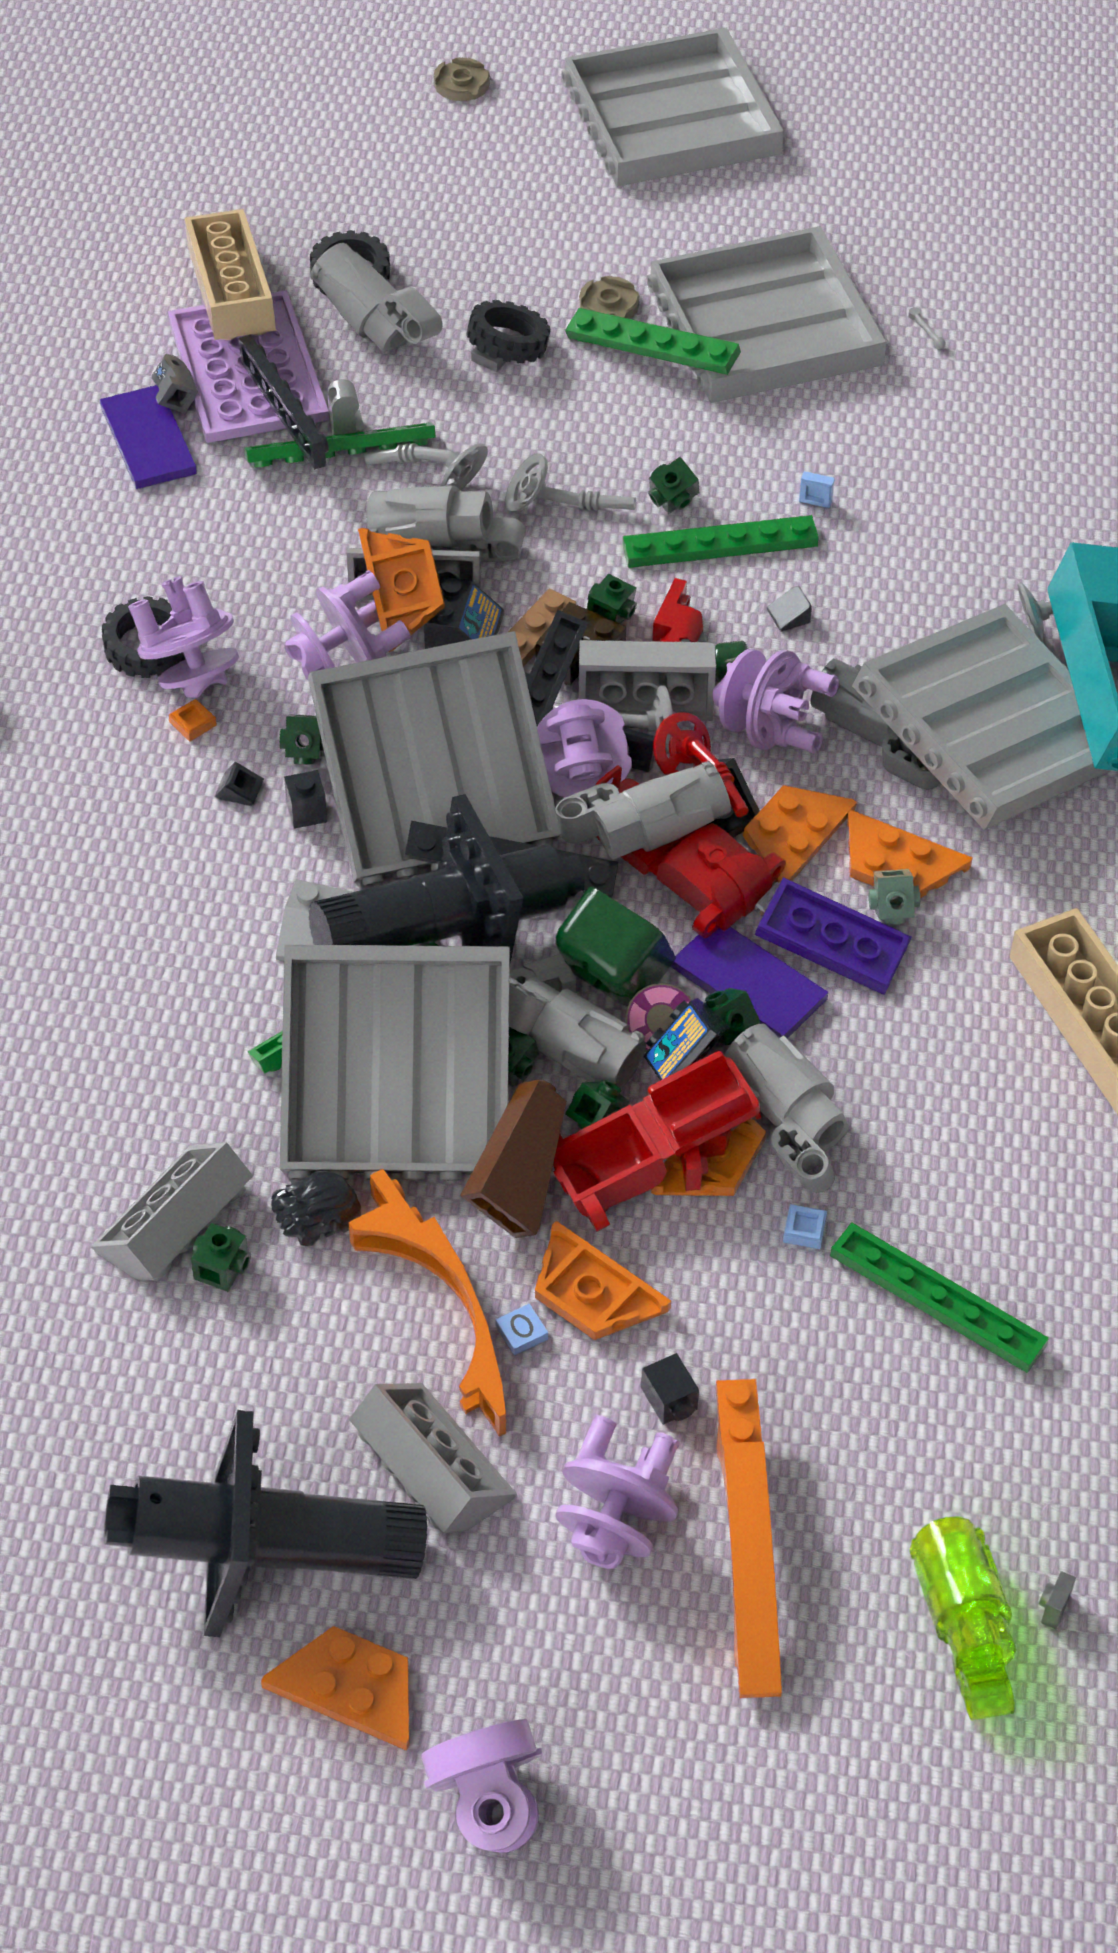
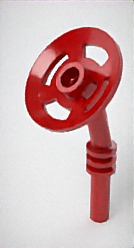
[653,712,749,817]

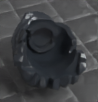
[271,1171,362,1246]

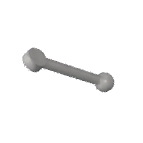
[908,307,946,349]

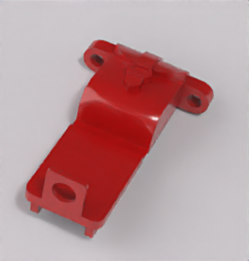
[595,765,786,939]
[553,1051,761,1232]

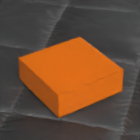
[169,698,217,742]

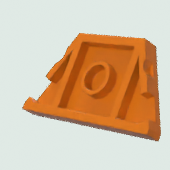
[358,528,445,652]
[743,785,857,889]
[847,809,973,899]
[651,1119,766,1196]
[535,1221,672,1340]
[261,1626,409,1751]

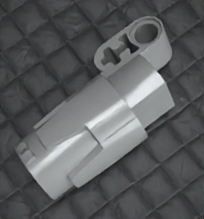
[310,243,443,353]
[366,486,526,562]
[555,761,731,859]
[509,977,646,1089]
[725,1024,849,1193]

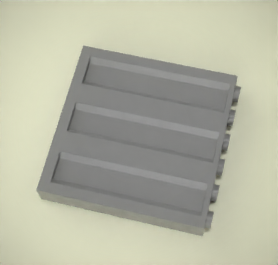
[561,27,784,187]
[647,226,886,403]
[852,604,1111,830]
[308,631,561,886]
[280,945,510,1181]

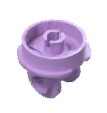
[537,699,632,798]
[421,1719,542,1853]

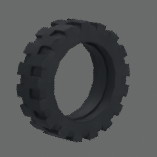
[310,230,390,295]
[466,300,551,363]
[102,596,186,678]

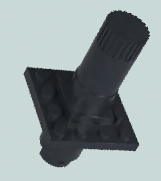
[308,794,585,964]
[104,1410,427,1637]

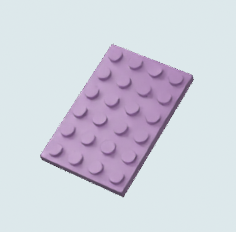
[168,290,329,443]

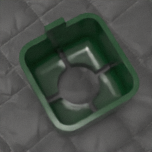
[555,887,676,1007]

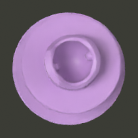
[285,570,411,680]
[128,576,239,699]
[712,649,839,754]
[555,1415,680,1569]

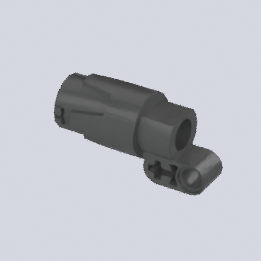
[810,659,941,790]

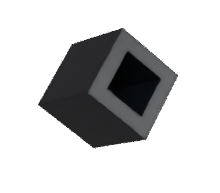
[284,770,327,829]
[641,1353,699,1425]

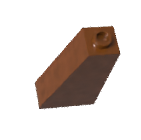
[460,1079,567,1238]

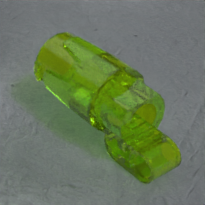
[909,1516,1016,1721]

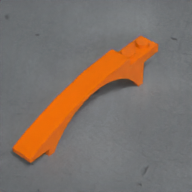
[349,1169,506,1437]
[716,1379,782,1698]

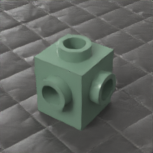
[868,869,920,924]

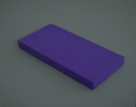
[99,385,197,489]
[754,877,912,995]
[671,927,828,1039]

